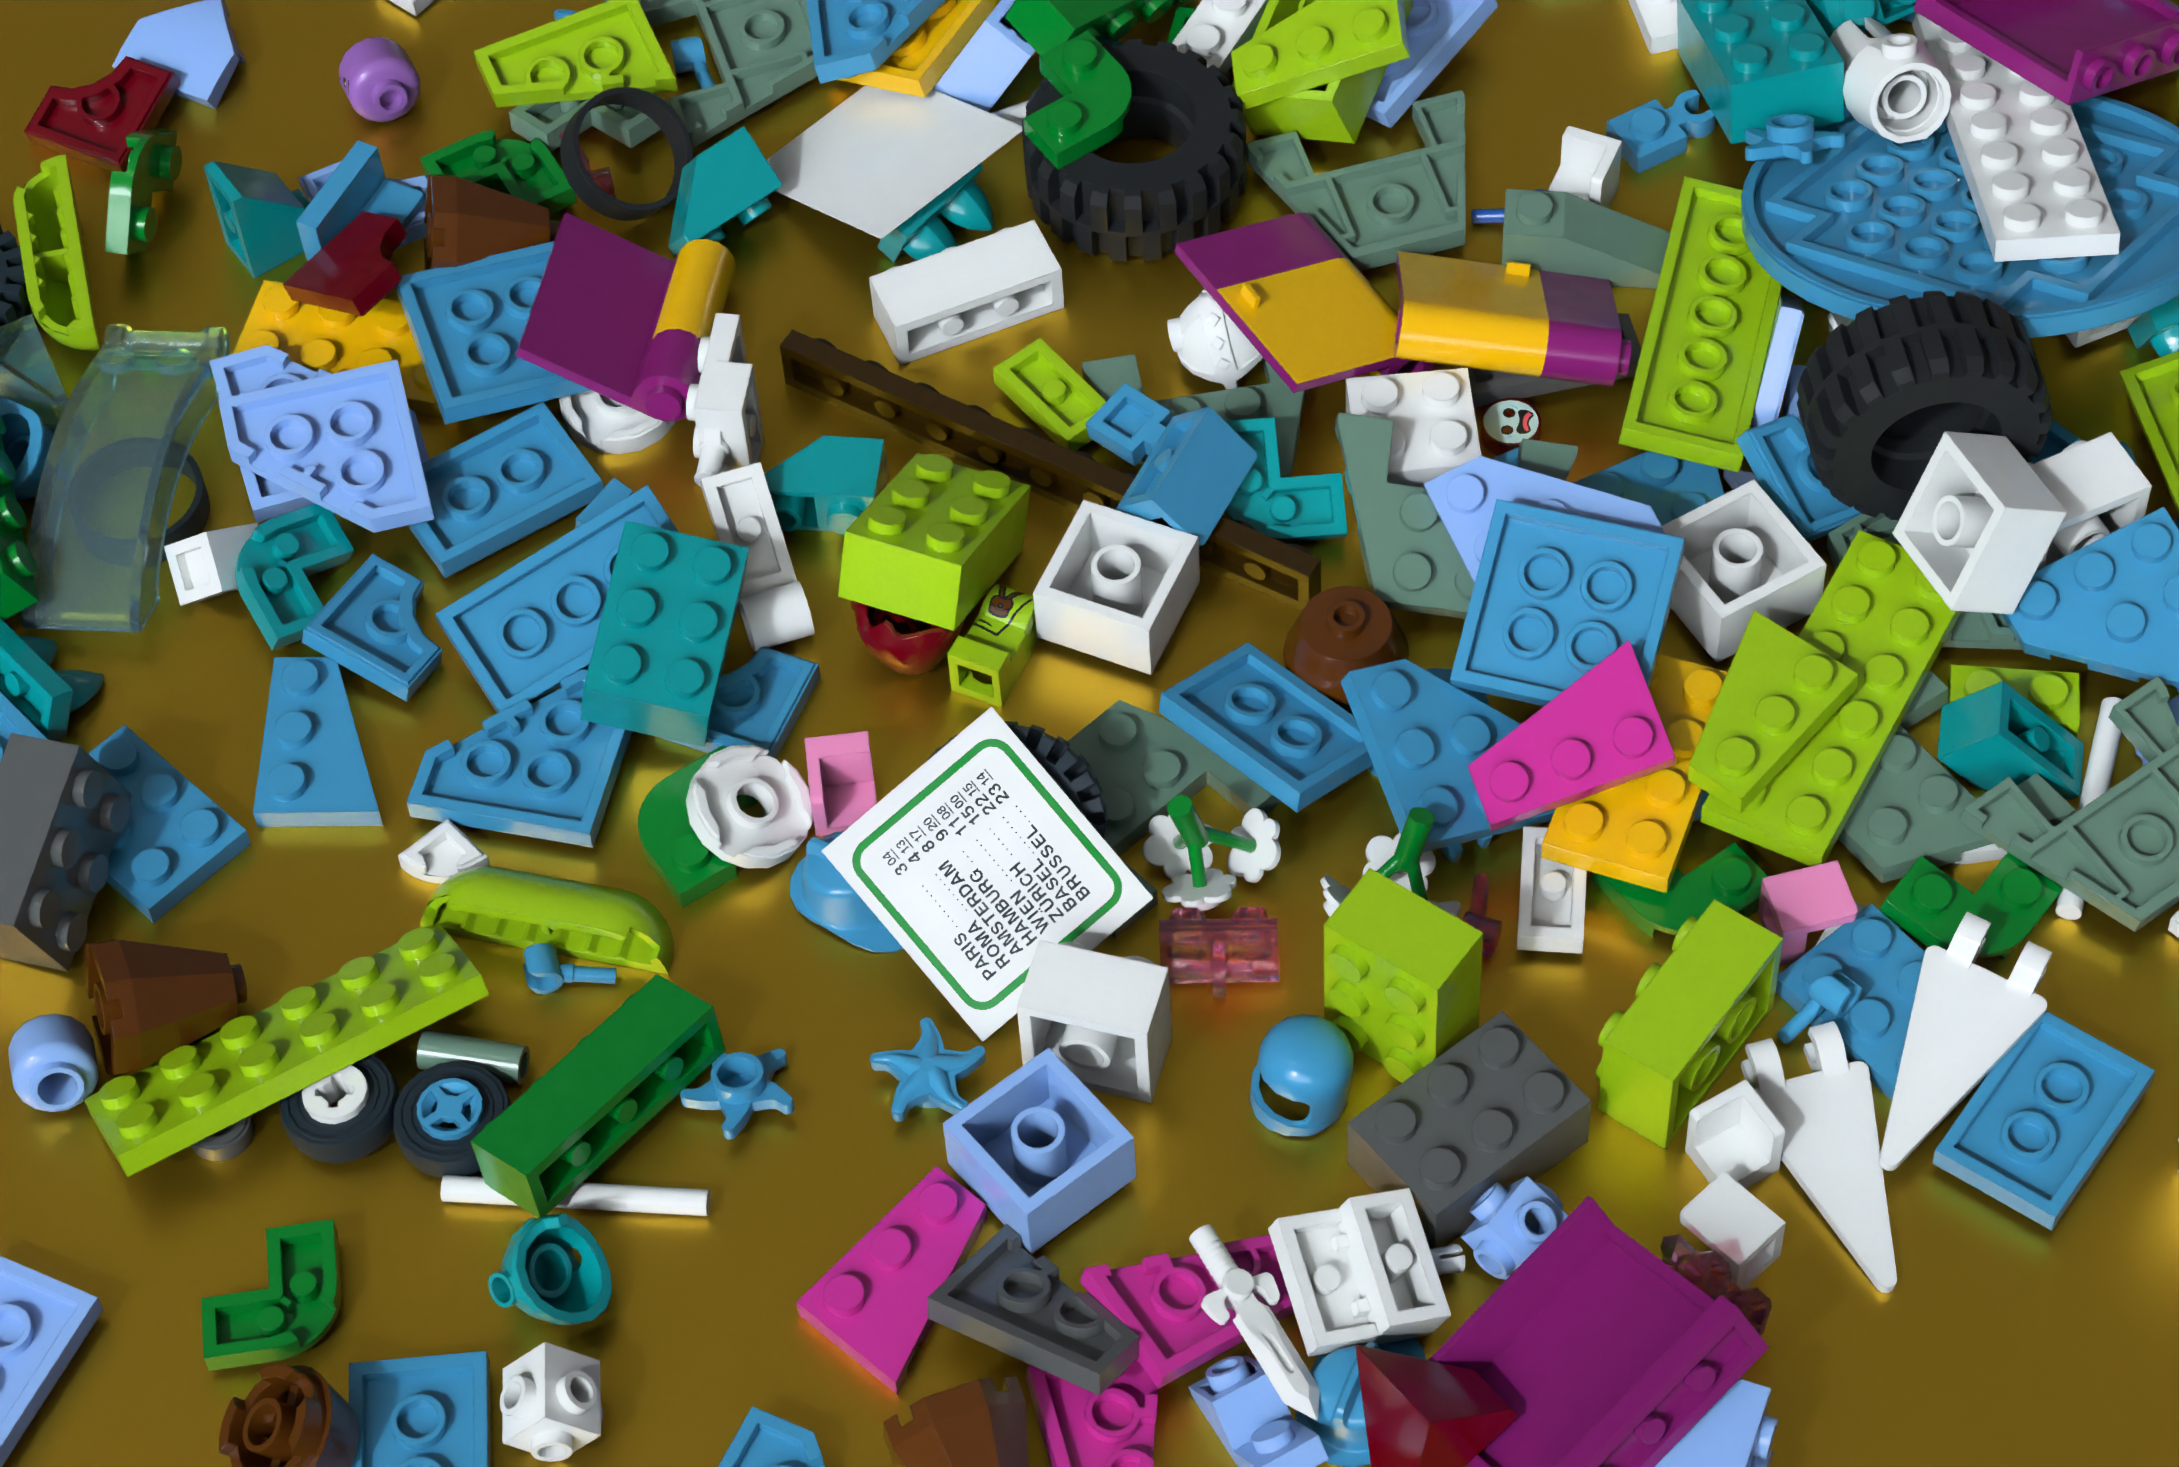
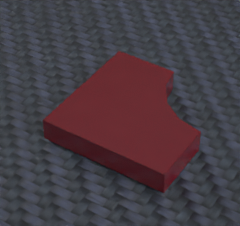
[24,56,180,172]
[282,211,407,316]

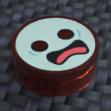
[1480,398,1542,456]

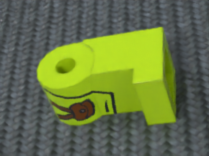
[947,584,1038,708]

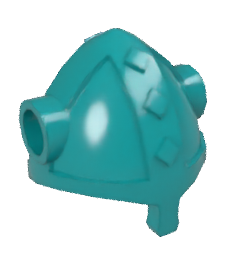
[488,1213,612,1325]

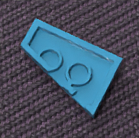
[253,657,383,827]

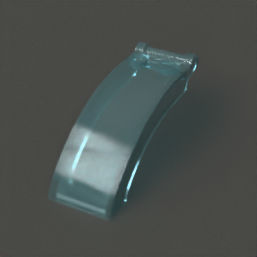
[21,324,230,633]

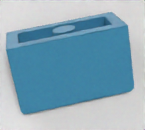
[296,140,425,260]
[1116,406,1257,546]

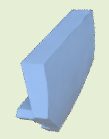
[112,0,246,109]

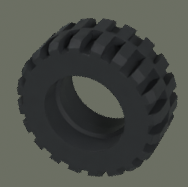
[1022,39,1247,262]
[1797,290,2053,520]

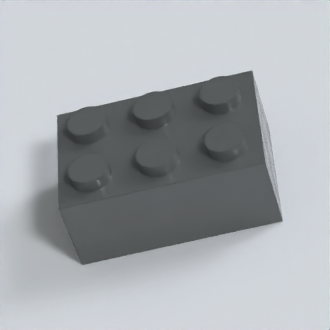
[0,733,132,972]
[1347,1011,1591,1249]

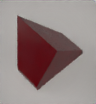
[1355,1344,1518,1467]

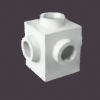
[500,1342,603,1462]

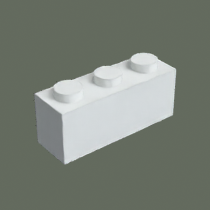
[869,220,1064,365]

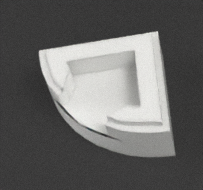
[398,818,490,884]

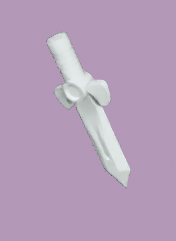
[1189,1224,1320,1421]

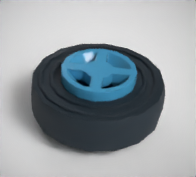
[394,1061,512,1178]

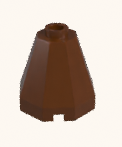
[424,174,560,270]
[85,939,247,1075]
[883,1377,1028,1467]

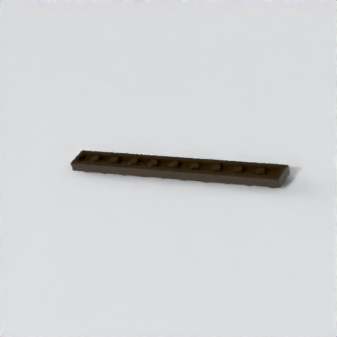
[780,329,1321,610]

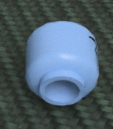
[8,1014,99,1112]

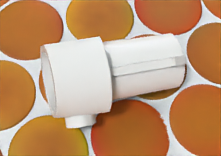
[1830,17,1952,144]

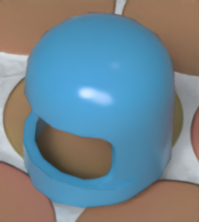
[1249,1014,1354,1137]

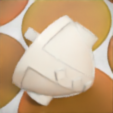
[1167,289,1263,390]

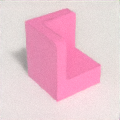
[805,731,877,837]
[1757,860,1858,967]

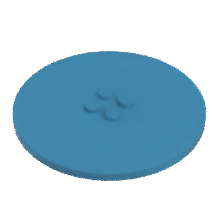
[1741,95,2179,338]

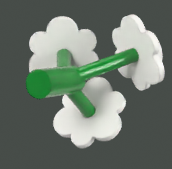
[1142,795,1281,911]
[1320,807,1462,917]

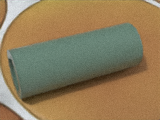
[416,1030,530,1085]

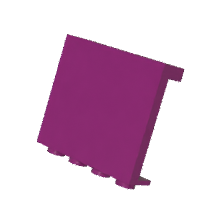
[1914,0,2179,105]
[1428,1196,1769,1467]

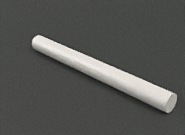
[2055,697,2122,920]
[441,1175,711,1216]

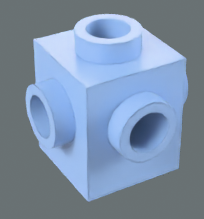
[1461,1176,1568,1280]

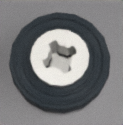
[280,1055,399,1164]

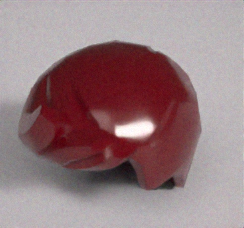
[851,601,965,675]

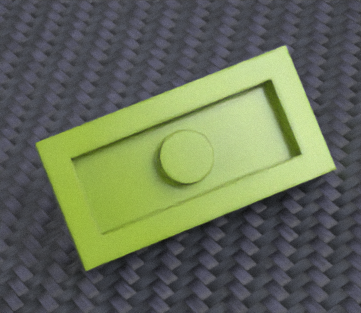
[993,338,1106,451]
[1948,664,2080,738]

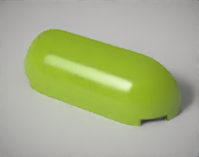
[13,154,101,351]
[420,866,674,974]

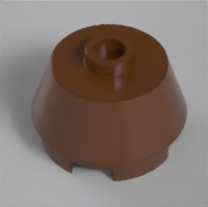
[1283,586,1409,713]
[219,1364,359,1467]

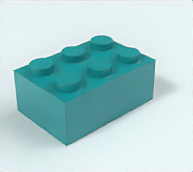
[1677,0,1844,144]
[581,521,749,747]

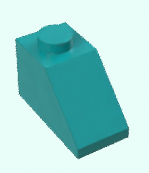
[203,161,309,279]
[1937,681,2084,800]

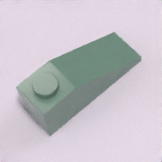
[1501,189,1670,289]

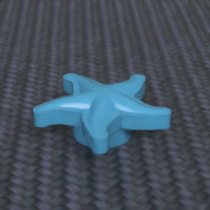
[1745,114,1845,164]
[870,1017,986,1122]
[680,1048,795,1140]

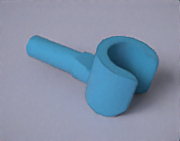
[670,36,715,89]
[523,943,616,995]
[1777,972,1862,1044]

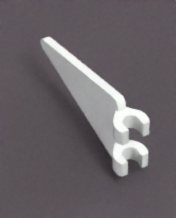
[1879,911,2053,1171]
[1741,1021,1897,1293]

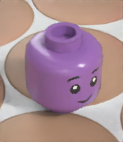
[339,37,420,123]

